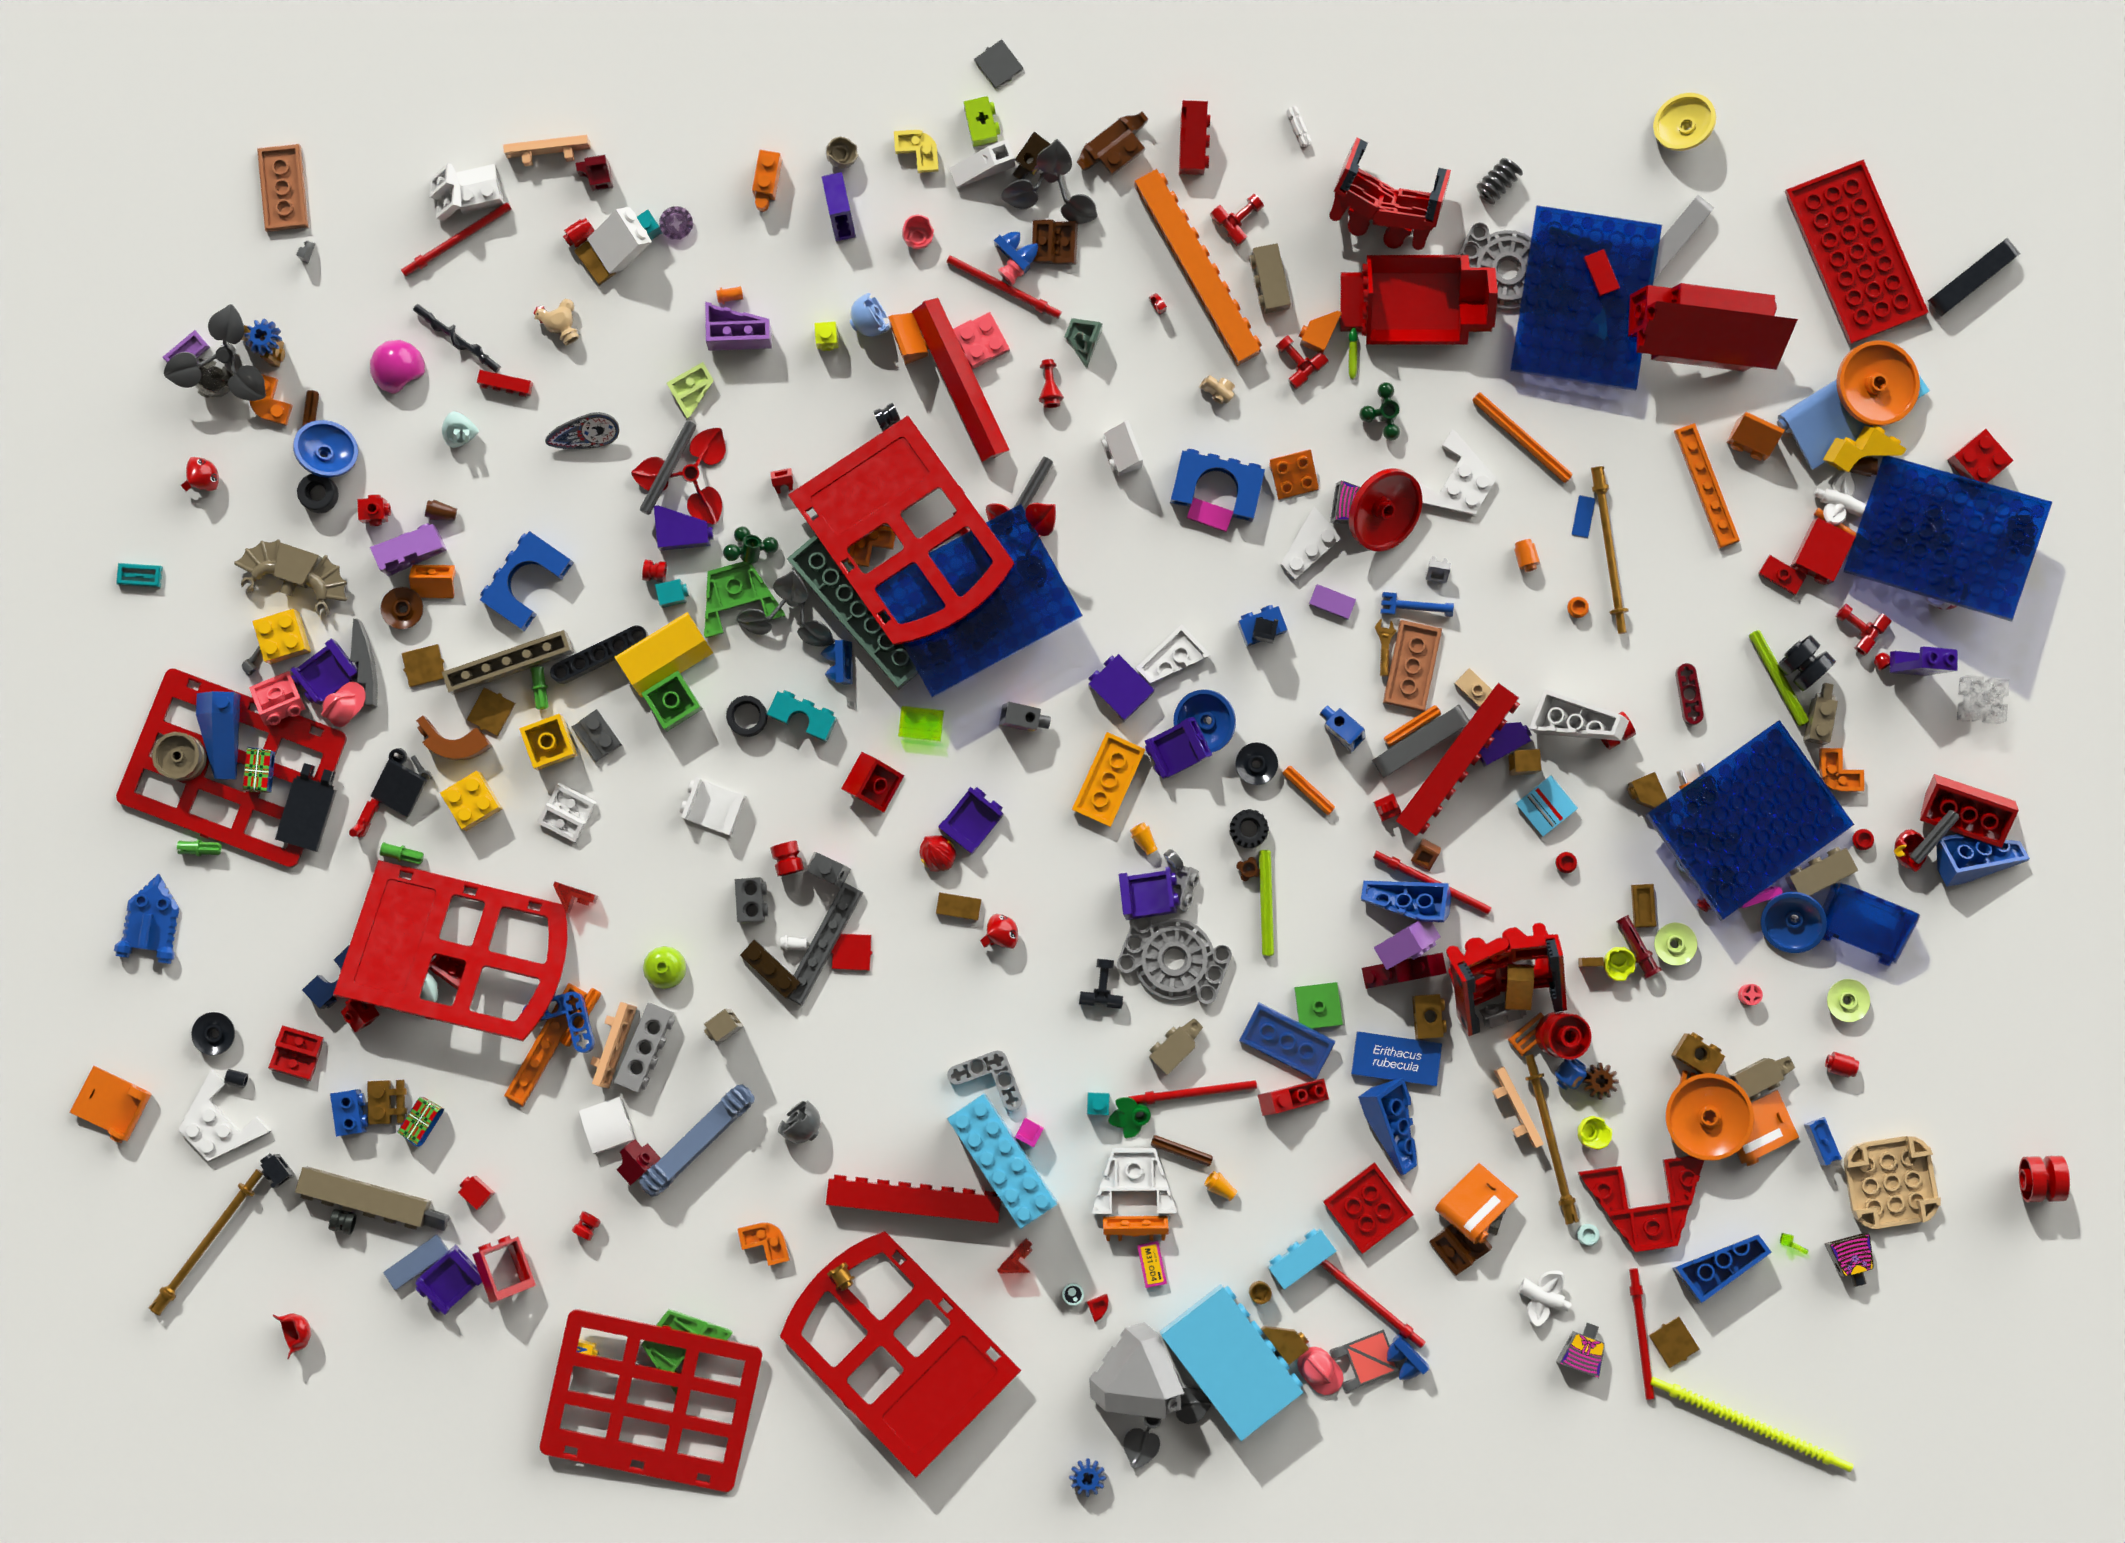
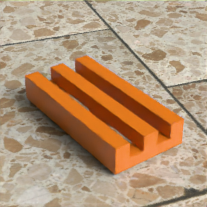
[1508,1012,1544,1056]

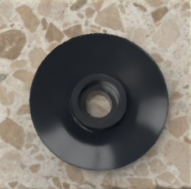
[1235,742,1278,785]
[191,1012,235,1055]

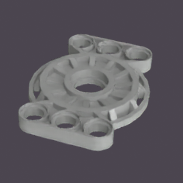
[1458,222,1565,316]
[1117,917,1232,1004]

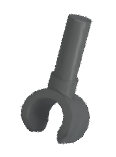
[242,646,261,676]
[411,755,432,779]

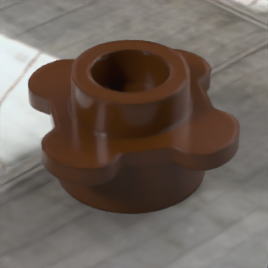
[1236,857,1260,881]

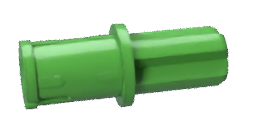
[530,666,549,710]
[177,840,222,857]
[380,842,424,865]

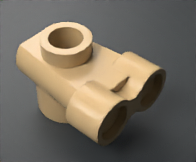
[1199,375,1235,404]

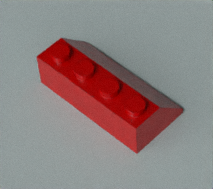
[1920,774,2019,848]

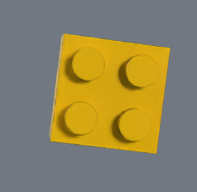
[252,609,311,665]
[519,713,578,771]
[440,770,503,831]

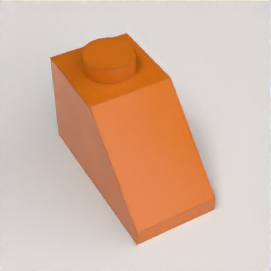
[1298,311,1342,353]

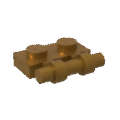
[367,1080,407,1125]

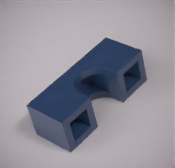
[302,945,350,1009]

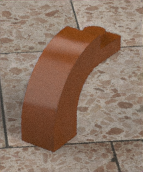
[416,715,492,760]

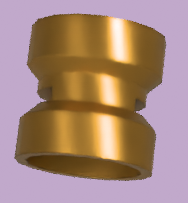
[1249,1281,1272,1304]

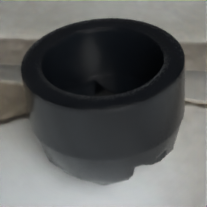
[389,748,407,765]

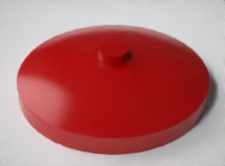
[1349,468,1423,551]

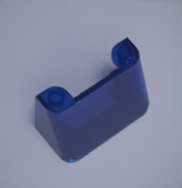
[1822,883,1920,966]

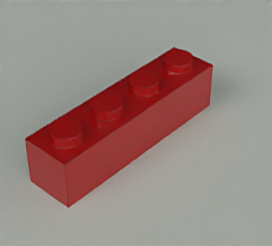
[477,370,533,397]

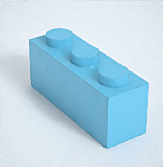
[1268,1228,1336,1289]

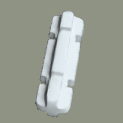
[1286,106,1311,147]

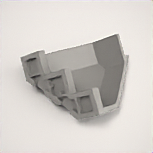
[1089,1322,1185,1419]

